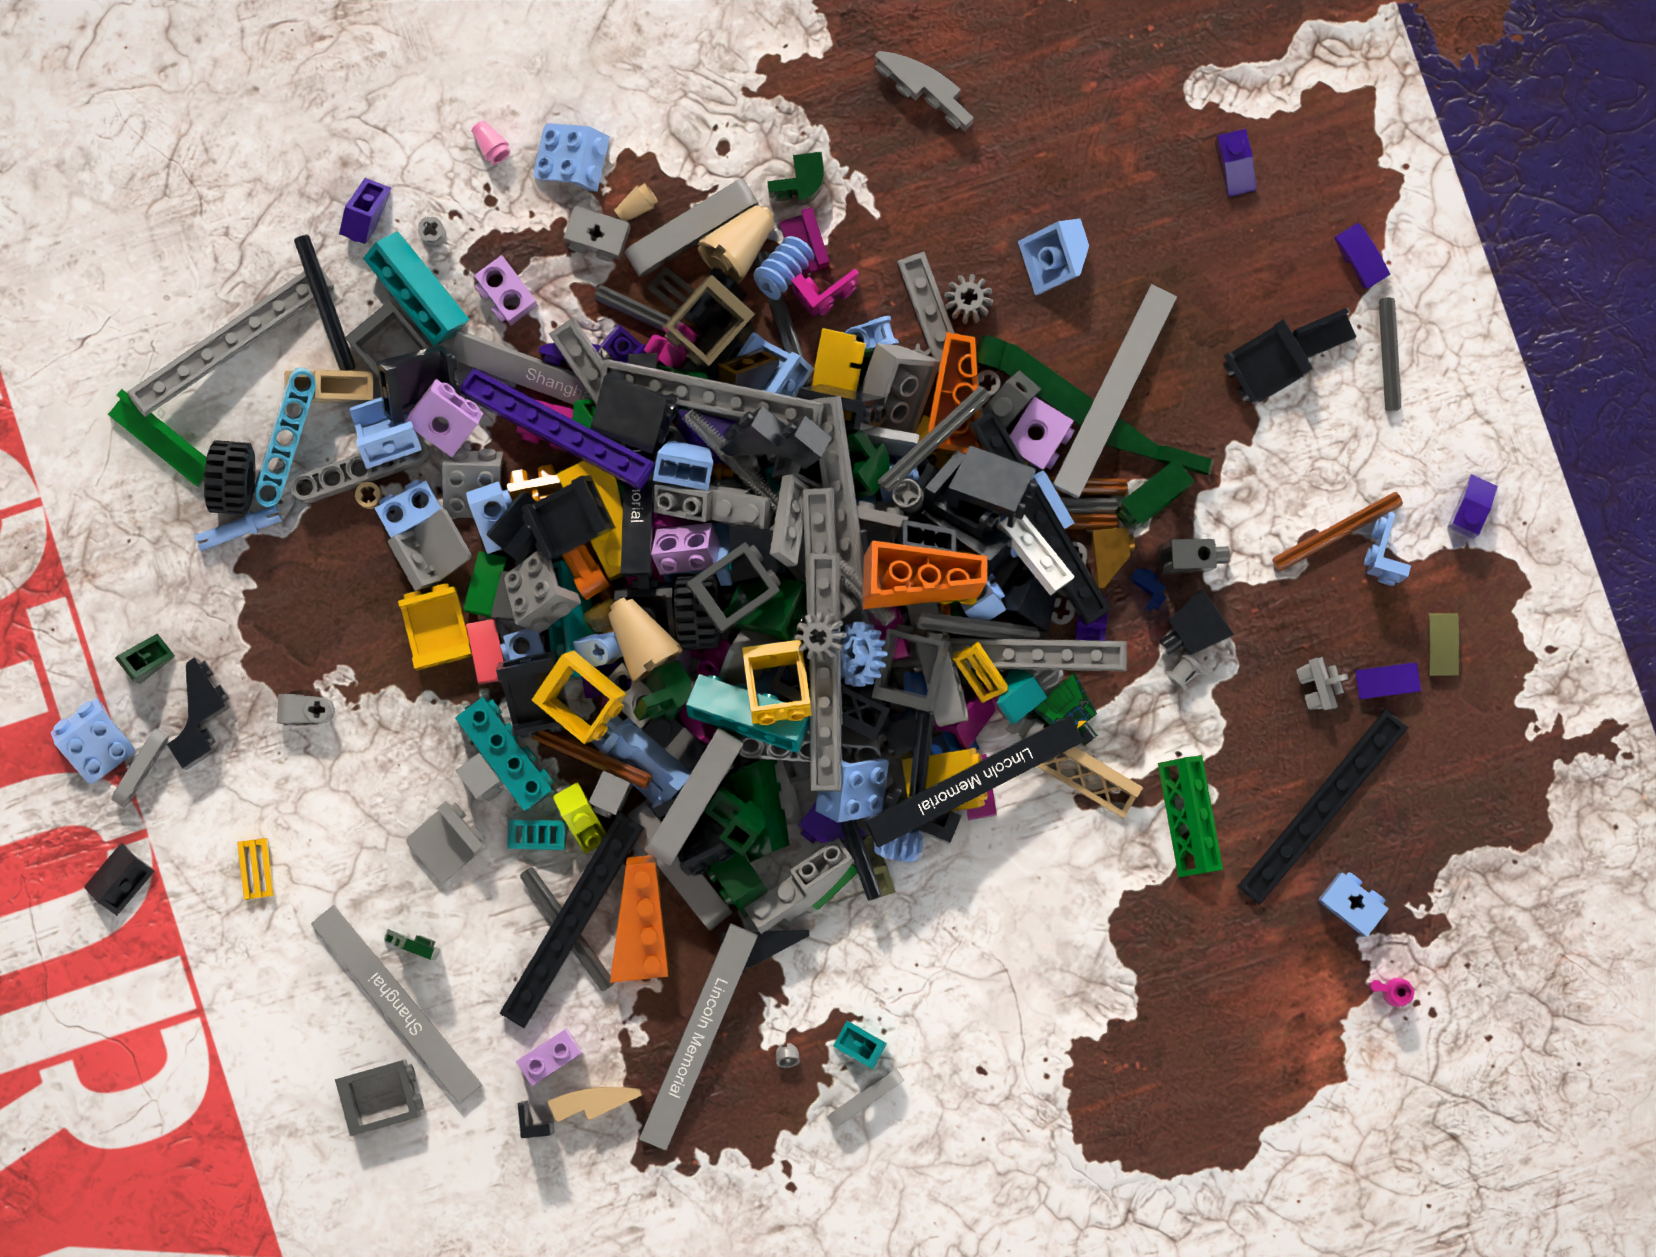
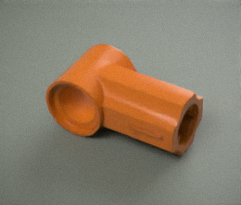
[562,544,612,600]

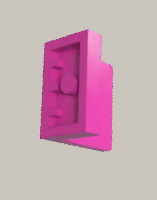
[792,269,859,317]

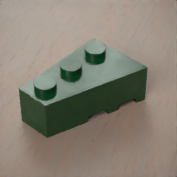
[717,759,790,862]
[706,852,769,918]

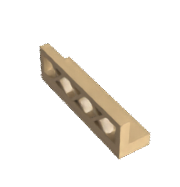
[1037,727,1143,818]

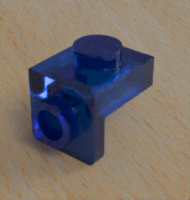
[1129,567,1167,613]

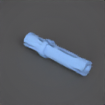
[194,504,283,552]

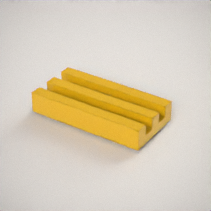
[952,641,1008,703]
[237,838,274,900]

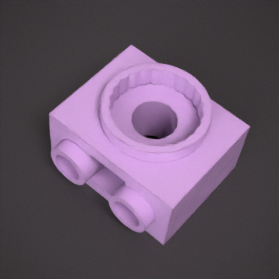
[405,379,483,457]
[1010,397,1075,472]

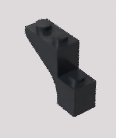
[720,406,832,469]
[167,657,230,770]

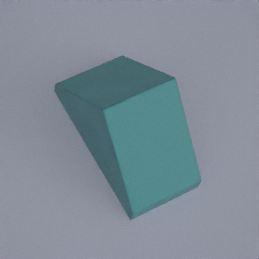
[997,669,1048,724]
[833,1021,887,1069]

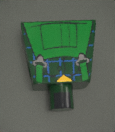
[1032,673,1098,746]

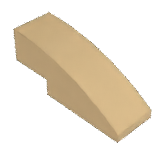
[284,370,373,403]
[547,1086,643,1122]

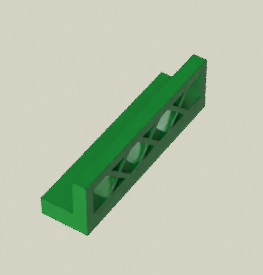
[108,389,207,487]
[1158,755,1223,878]

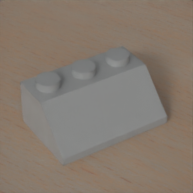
[849,343,940,433]

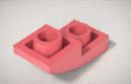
[466,619,503,685]

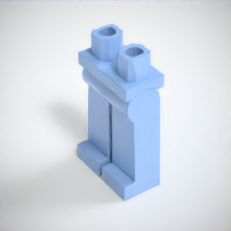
[591,715,692,818]

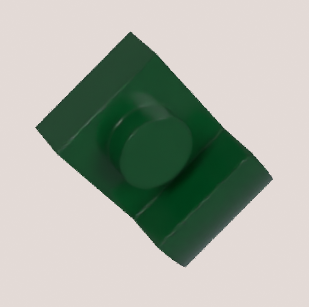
[767,152,824,206]
[846,429,890,498]
[633,659,691,721]
[704,786,766,856]

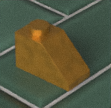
[1091,527,1135,590]

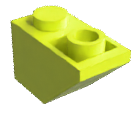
[552,782,606,854]

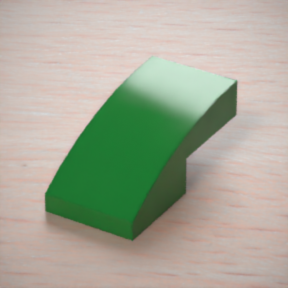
[464,551,507,618]

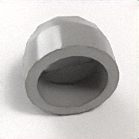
[776,1043,800,1068]

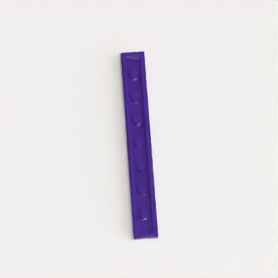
[460,368,655,490]

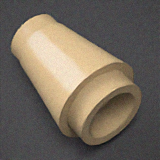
[614,183,658,222]

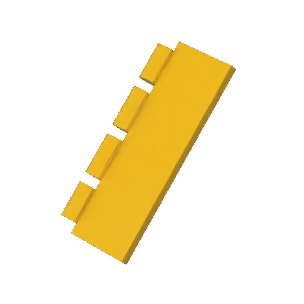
[811,328,866,421]

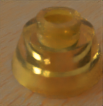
[582,598,614,634]

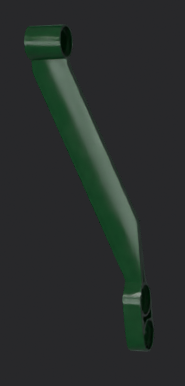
[976,335,1214,475]

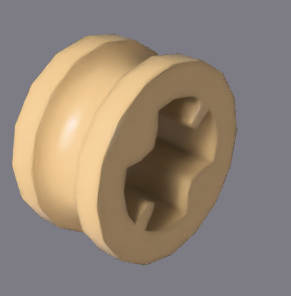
[355,482,382,509]

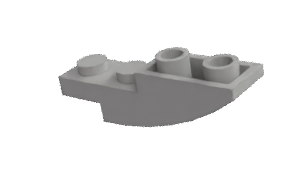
[875,51,974,132]
[653,483,770,529]
[744,838,854,934]

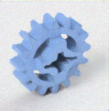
[840,622,888,686]

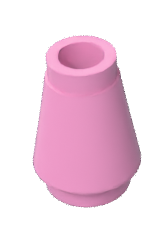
[471,121,510,164]

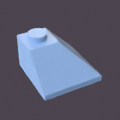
[1018,219,1089,295]

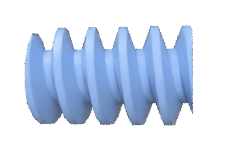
[754,236,814,300]

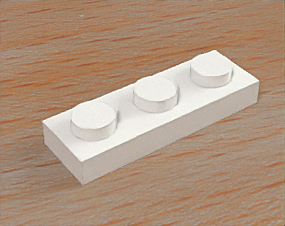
[997,515,1074,595]

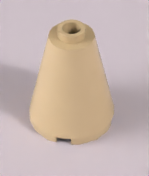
[697,205,775,284]
[608,597,683,682]

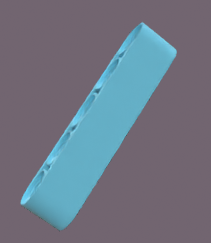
[254,367,316,507]

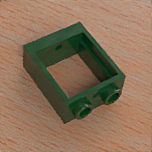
[1117,458,1194,530]

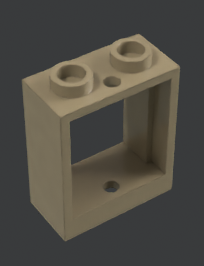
[662,275,755,367]

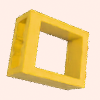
[742,640,812,725]
[532,651,627,744]

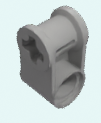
[277,694,335,724]

